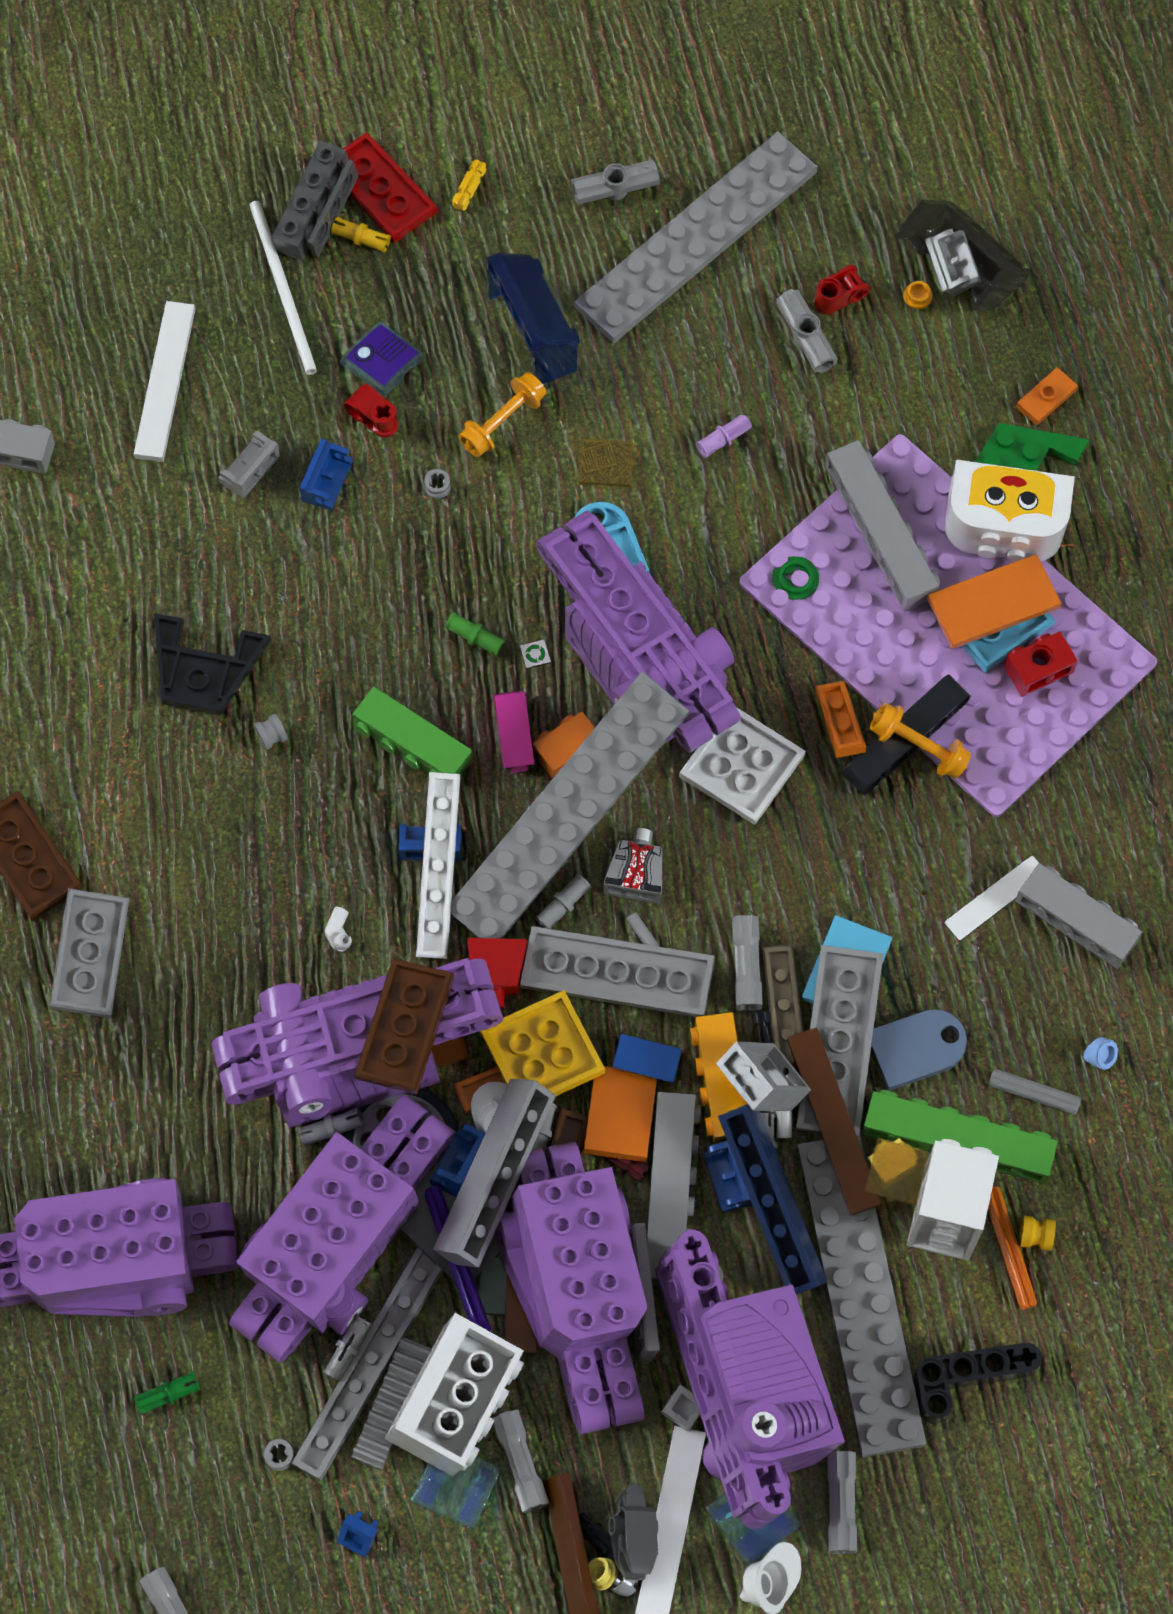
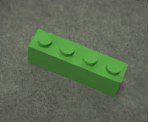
[352,686,473,778]

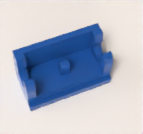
[299,438,353,511]
[399,824,462,861]
[613,1034,682,1083]
[429,1124,485,1198]
[704,1141,753,1214]

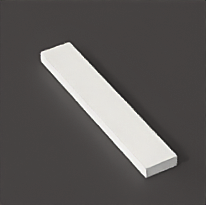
[134,301,195,462]
[416,772,461,959]
[635,1425,706,1614]

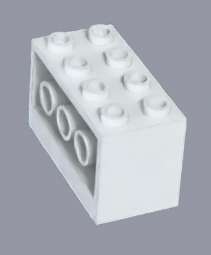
[906,1139,999,1261]
[384,1313,524,1476]

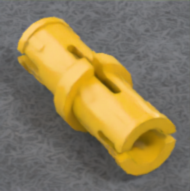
[331,216,391,253]

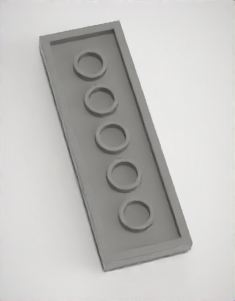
[520,926,715,1017]
[796,945,883,1138]

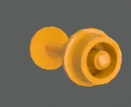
[458,372,546,457]
[870,703,971,779]

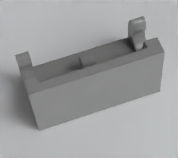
[925,229,982,296]
[218,431,280,499]

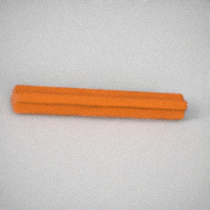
[988,1187,1037,1310]

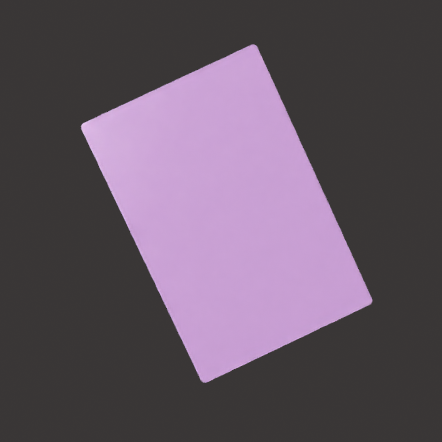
[739,434,1157,817]

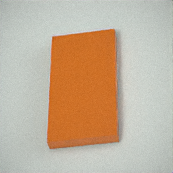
[927,554,1062,649]

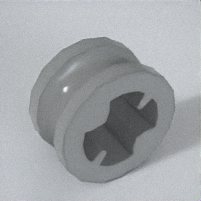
[424,469,451,499]
[264,1439,294,1471]

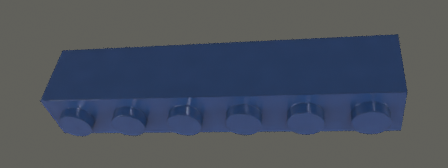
[718,1104,827,1294]

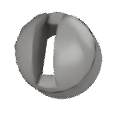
[609,1569,638,1597]

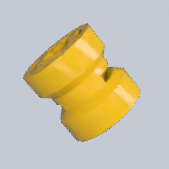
[1019,1215,1056,1251]

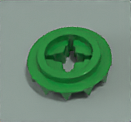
[772,556,819,600]

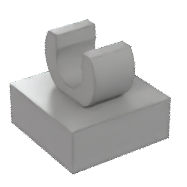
[660,1384,700,1431]

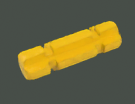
[452,159,486,211]

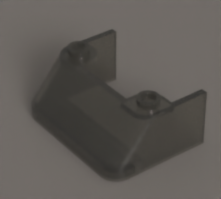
[894,200,1031,311]

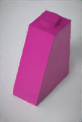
[492,690,534,773]

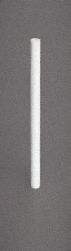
[250,201,317,375]

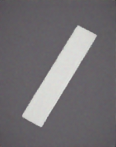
[944,856,1039,940]

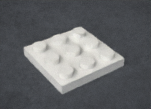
[679,708,806,825]

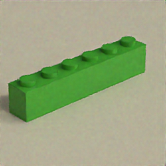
[862,1090,1058,1184]

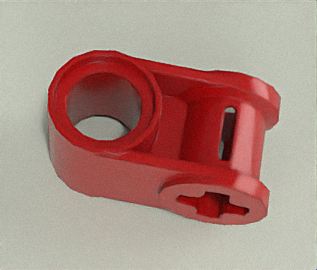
[814,265,871,315]
[343,383,398,438]

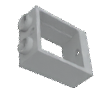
[716,1042,811,1111]

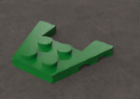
[975,423,1089,471]

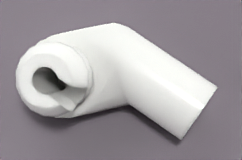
[324,907,352,952]
[765,1111,792,1138]

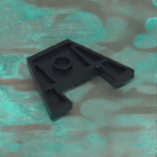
[154,613,271,716]

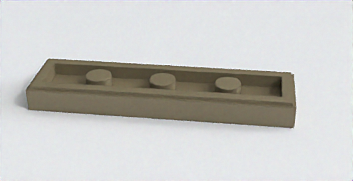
[762,945,803,1067]

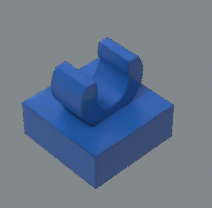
[336,1511,378,1557]

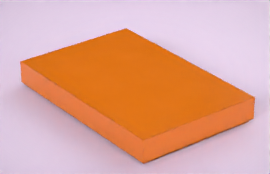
[584,1066,657,1162]

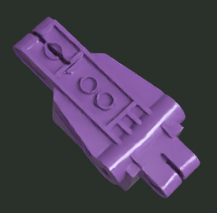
[495,1141,648,1434]
[0,1178,239,1317]

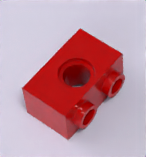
[1004,631,1078,697]

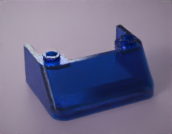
[486,253,580,384]

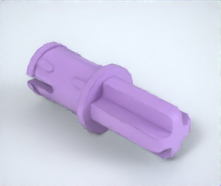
[696,415,752,458]

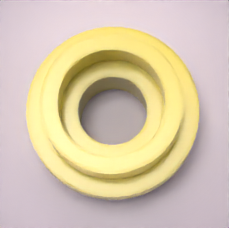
[588,1557,618,1591]

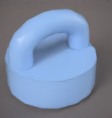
[1083,1037,1118,1070]

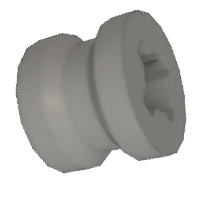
[253,714,288,751]

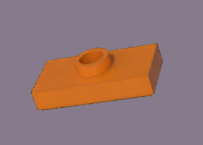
[1016,367,1078,426]

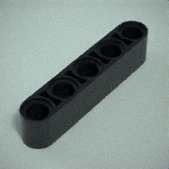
[842,674,971,796]

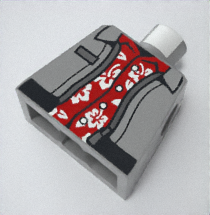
[603,828,662,904]

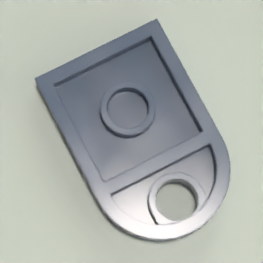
[871,1010,967,1091]

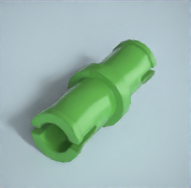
[445,612,506,657]

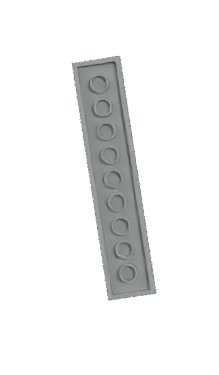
[574,131,818,344]
[451,671,691,939]
[797,1133,926,1458]

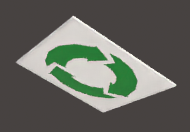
[520,640,551,668]

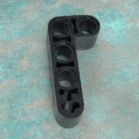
[914,1343,1042,1424]

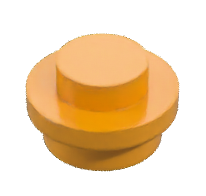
[904,281,933,309]

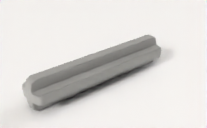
[989,1069,1081,1114]

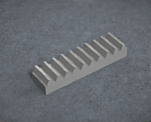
[352,1337,432,1471]

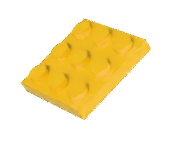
[480,990,605,1096]

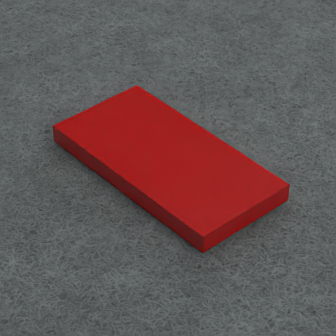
[343,132,438,244]

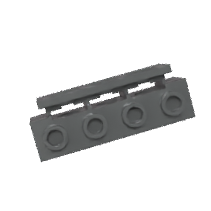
[272,140,358,261]

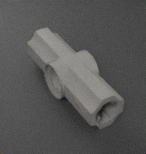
[571,159,660,205]
[776,289,838,373]

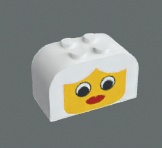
[945,460,1075,562]

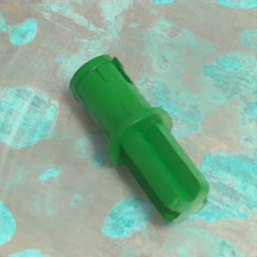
[134,1371,200,1414]

